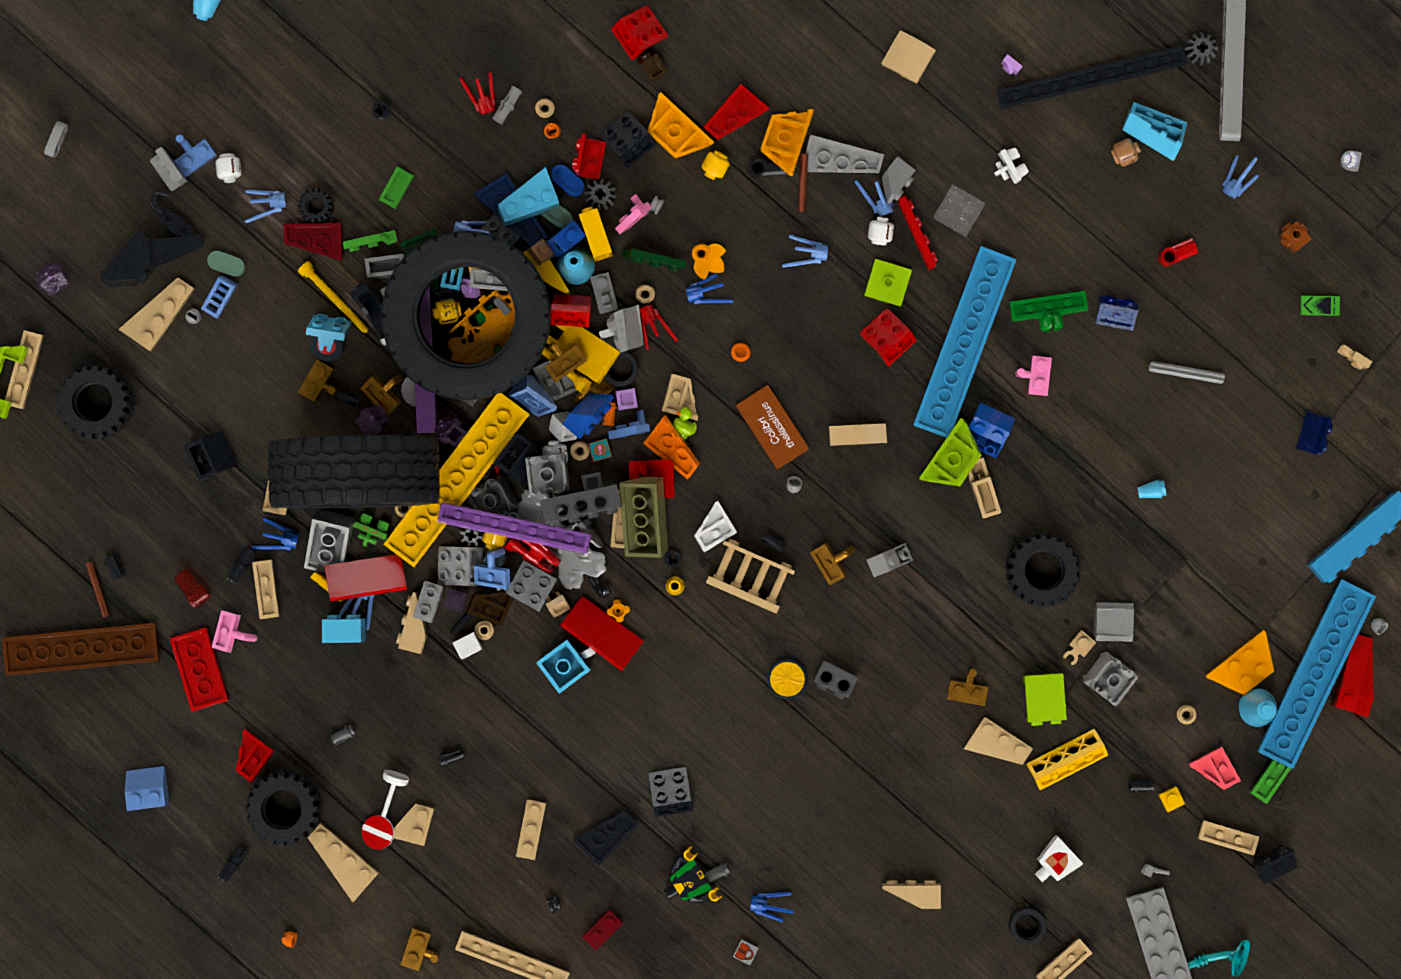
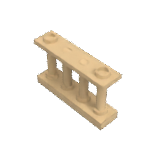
[706,539,795,614]

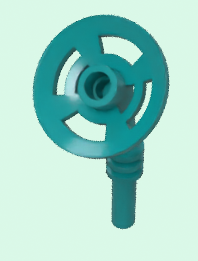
[1187,939,1250,977]

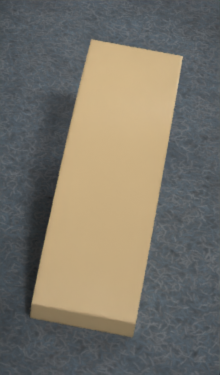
[829,424,887,446]
[968,456,1001,519]

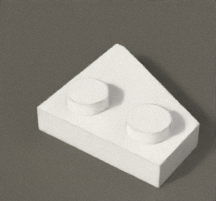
[694,501,737,552]

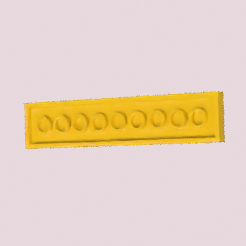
[383,393,530,567]

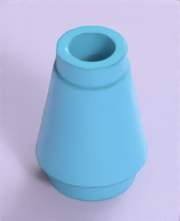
[1137,479,1166,498]

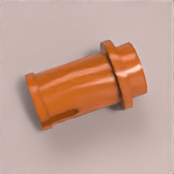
[602,402,618,426]

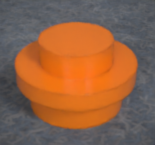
[731,343,750,362]

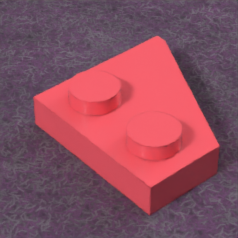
[1189,746,1241,790]

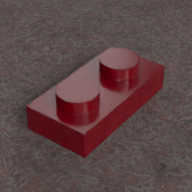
[583,909,623,951]

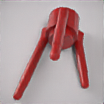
[459,72,497,115]
[640,305,678,350]

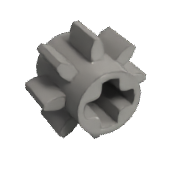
[460,528,483,547]

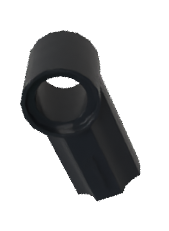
[748,159,786,178]

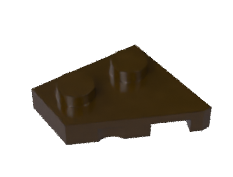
[466,591,513,627]

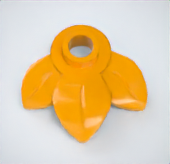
[692,243,726,280]

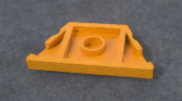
[648,92,714,159]
[761,109,814,176]
[1205,630,1274,695]

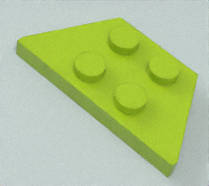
[919,418,981,487]

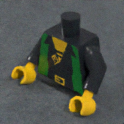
[664,846,722,903]

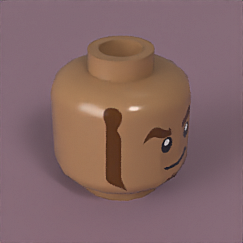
[1111,138,1141,167]

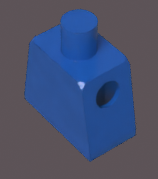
[546,220,586,258]

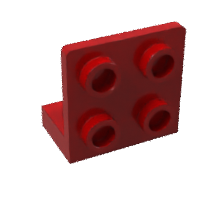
[611,5,668,60]
[572,134,606,180]
[551,294,591,327]
[859,309,917,366]
[629,459,675,498]

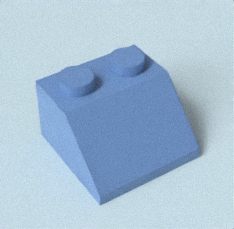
[125,766,170,811]

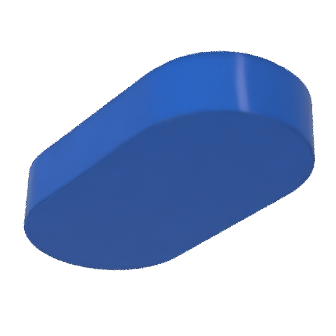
[551,165,585,197]

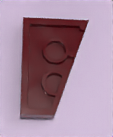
[283,223,343,262]

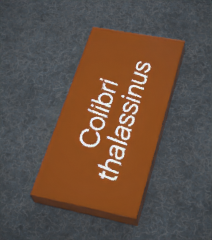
[736,385,809,470]

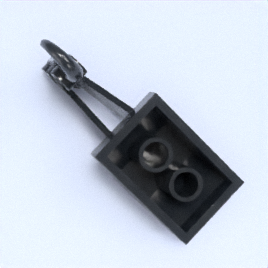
[100,191,204,287]

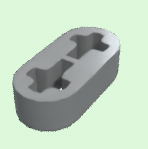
[44,121,68,158]

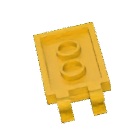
[546,325,620,384]

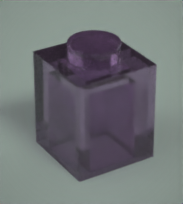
[443,588,469,613]

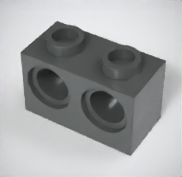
[581,472,606,507]
[813,660,858,700]

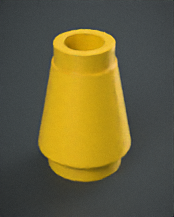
[665,576,685,595]

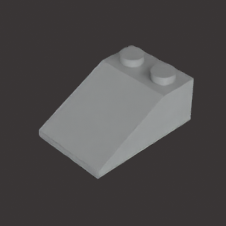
[304,509,355,573]

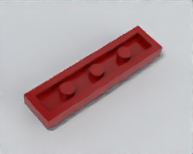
[897,196,938,271]

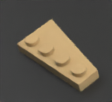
[119,278,195,351]
[308,823,379,902]

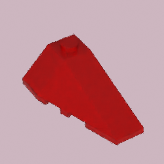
[1331,634,1374,717]

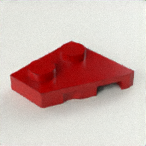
[236,729,275,782]

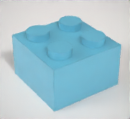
[322,615,366,643]
[536,639,591,693]

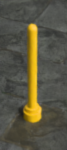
[298,261,368,333]
[542,347,591,394]

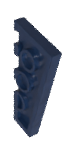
[474,174,548,248]

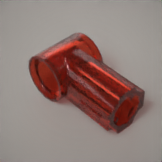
[174,569,211,609]

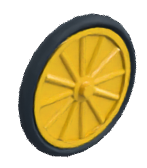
[767,659,808,700]

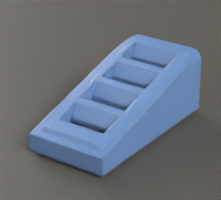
[201,275,238,319]

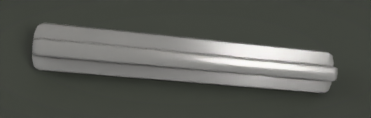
[1149,361,1225,384]

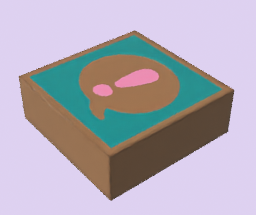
[589,438,612,462]

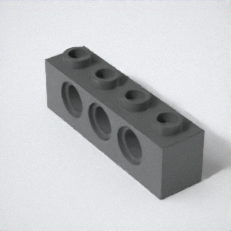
[540,484,621,527]

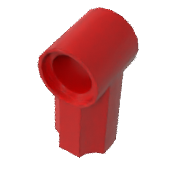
[1158,238,1198,267]

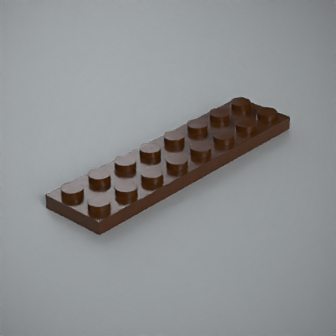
[2,623,160,676]

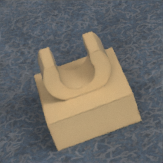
[546,592,571,618]

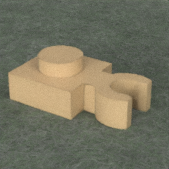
[1337,345,1372,370]
[1062,630,1096,665]

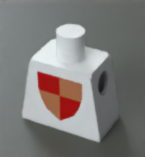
[1035,835,1083,882]

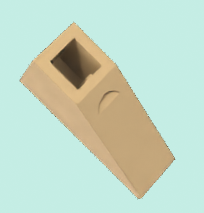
[396,592,427,654]
[882,880,941,909]

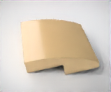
[881,31,936,84]

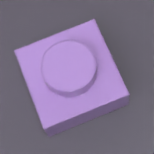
[1001,54,1022,75]
[461,277,481,298]
[616,388,638,411]

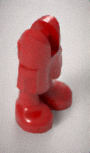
[504,538,561,575]

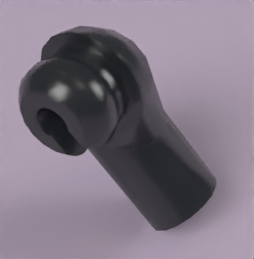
[588,576,611,598]

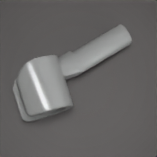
[1141,864,1170,877]

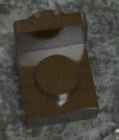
[637,50,668,83]

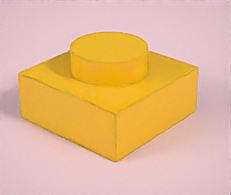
[1158,786,1185,812]

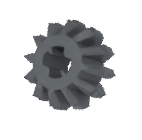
[1184,32,1218,66]
[584,179,617,212]

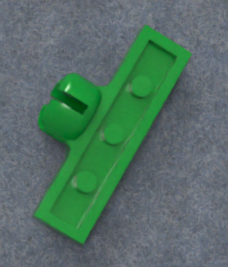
[1009,291,1088,332]

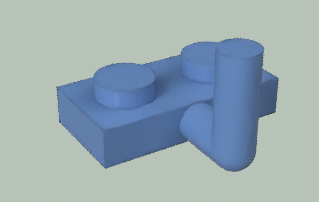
[174,135,217,177]
[608,410,650,439]
[474,548,510,589]

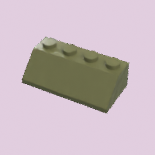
[619,477,668,558]

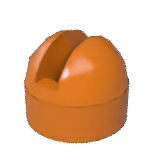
[544,123,561,139]
[281,931,297,948]

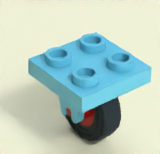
[306,314,352,361]

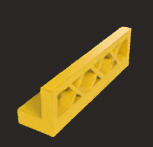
[1026,729,1108,790]

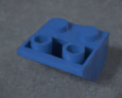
[562,393,614,439]
[969,403,1015,458]

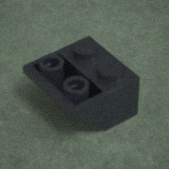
[184,431,238,481]
[492,432,543,487]

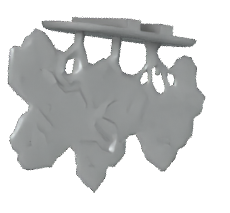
[516,489,606,589]

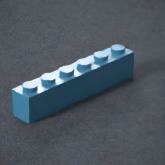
[1307,491,1401,583]

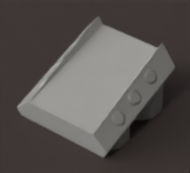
[607,304,644,353]
[525,453,570,496]
[1094,602,1134,642]
[1083,651,1138,706]

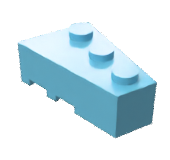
[1123,102,1187,161]
[498,167,559,227]

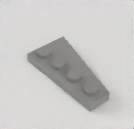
[805,135,884,173]

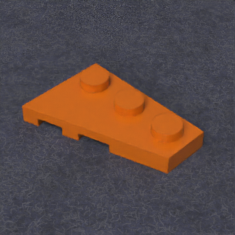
[643,415,700,479]

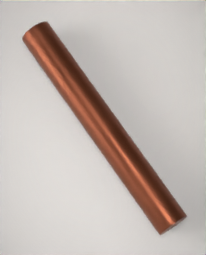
[798,153,808,212]
[85,561,110,618]

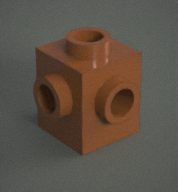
[1279,221,1312,253]

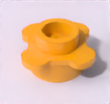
[607,599,630,622]

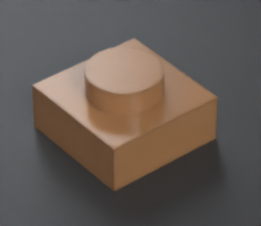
[527,238,555,266]

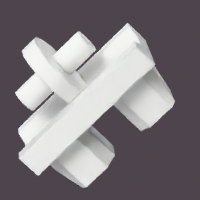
[994,148,1029,184]

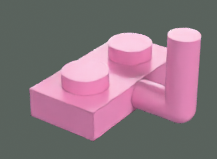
[615,194,652,234]
[1015,356,1052,396]
[212,610,257,653]

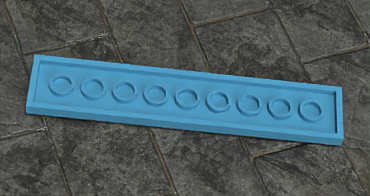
[913,246,1017,438]
[1257,579,1376,769]

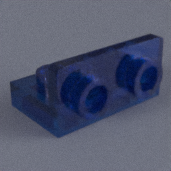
[1095,295,1138,331]
[1296,412,1333,455]

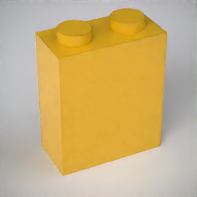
[579,207,613,262]

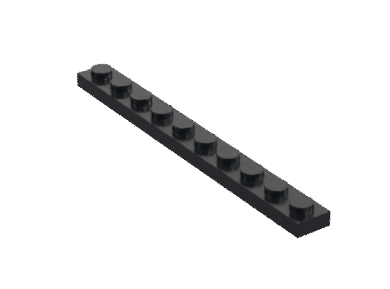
[996,46,1187,110]

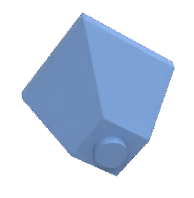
[508,374,557,417]

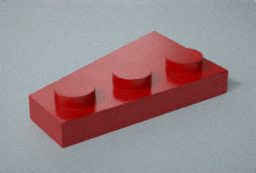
[703,84,770,140]

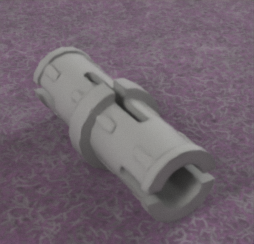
[492,86,522,125]

